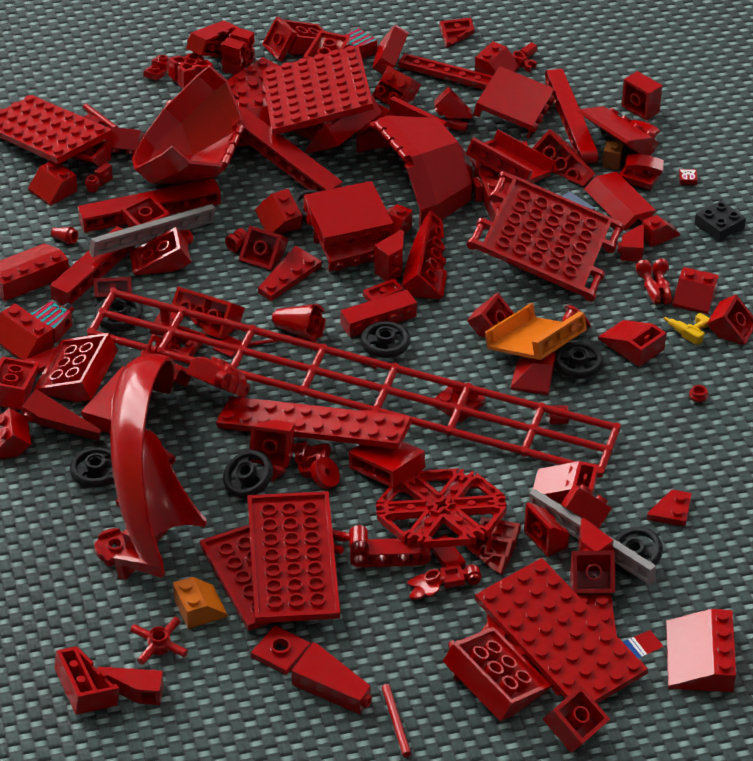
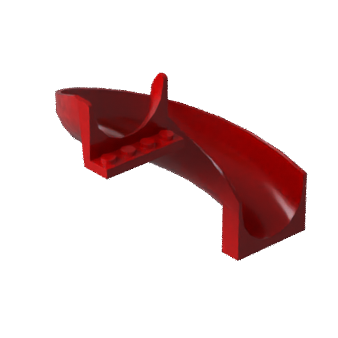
[81,353,207,580]

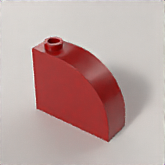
[348,442,426,488]

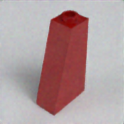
[291,642,372,714]

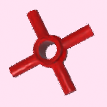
[130,617,188,665]

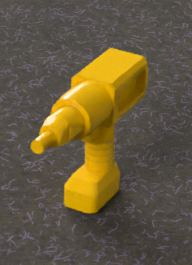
[664,313,710,345]

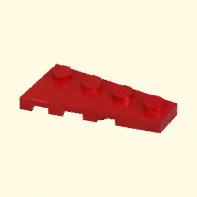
[258,245,322,301]

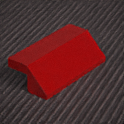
[584,172,657,231]

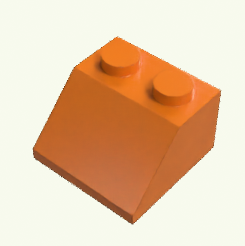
[173,577,228,629]

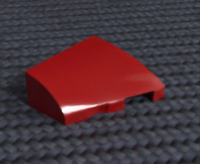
[293,442,331,479]

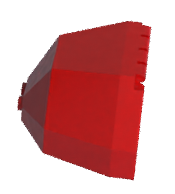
[132,65,244,185]
[356,116,474,228]

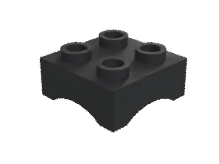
[694,200,746,242]

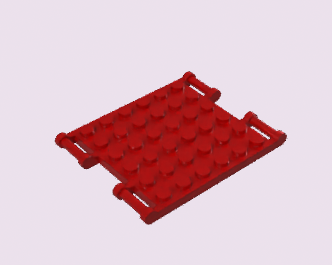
[467,171,625,302]

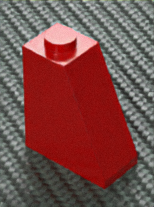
[373,24,409,74]

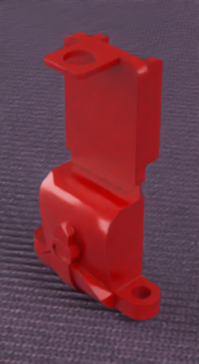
[140,334,250,398]

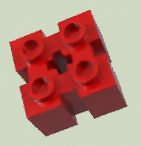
[220,27,255,75]
[168,52,213,89]

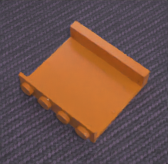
[485,303,587,360]

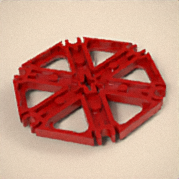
[376,468,507,548]

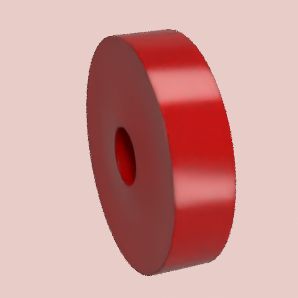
[310,457,340,489]

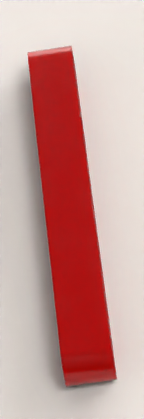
[545,69,598,164]

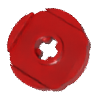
[94,528,126,566]

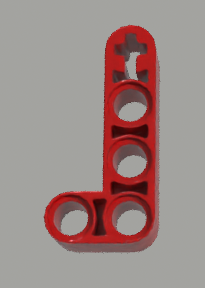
[349,525,431,567]

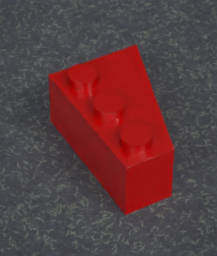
[186,20,239,57]
[54,646,120,715]

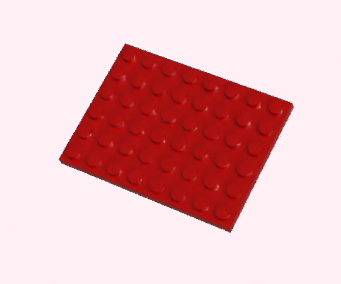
[262,45,374,135]

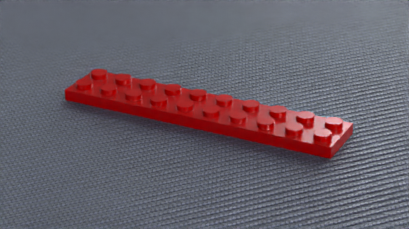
[216,396,412,449]

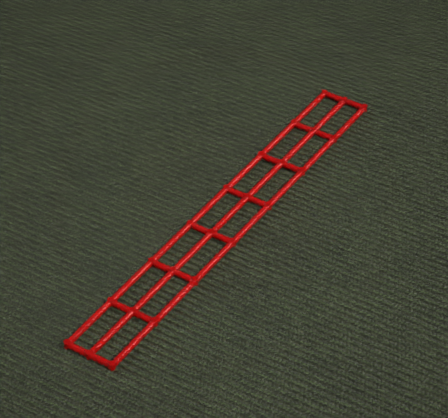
[87,288,621,478]

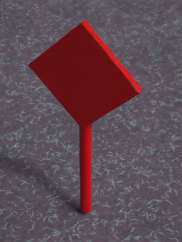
[213,335,279,358]

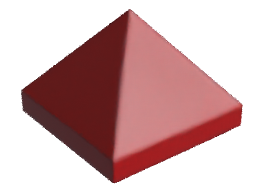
[264,465,287,482]

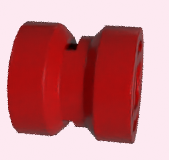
[225,228,247,252]

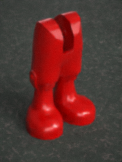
[635,259,672,305]

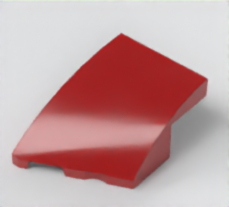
[467,516,522,575]

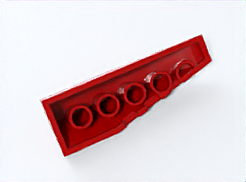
[402,210,447,299]

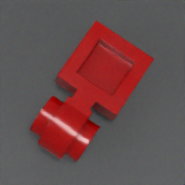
[85,163,113,192]
[440,564,482,588]

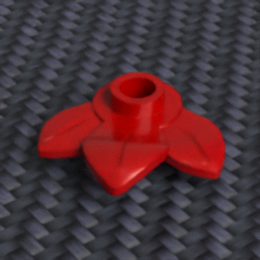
[407,569,444,600]

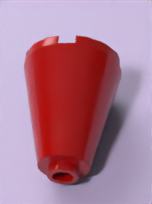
[272,304,326,342]

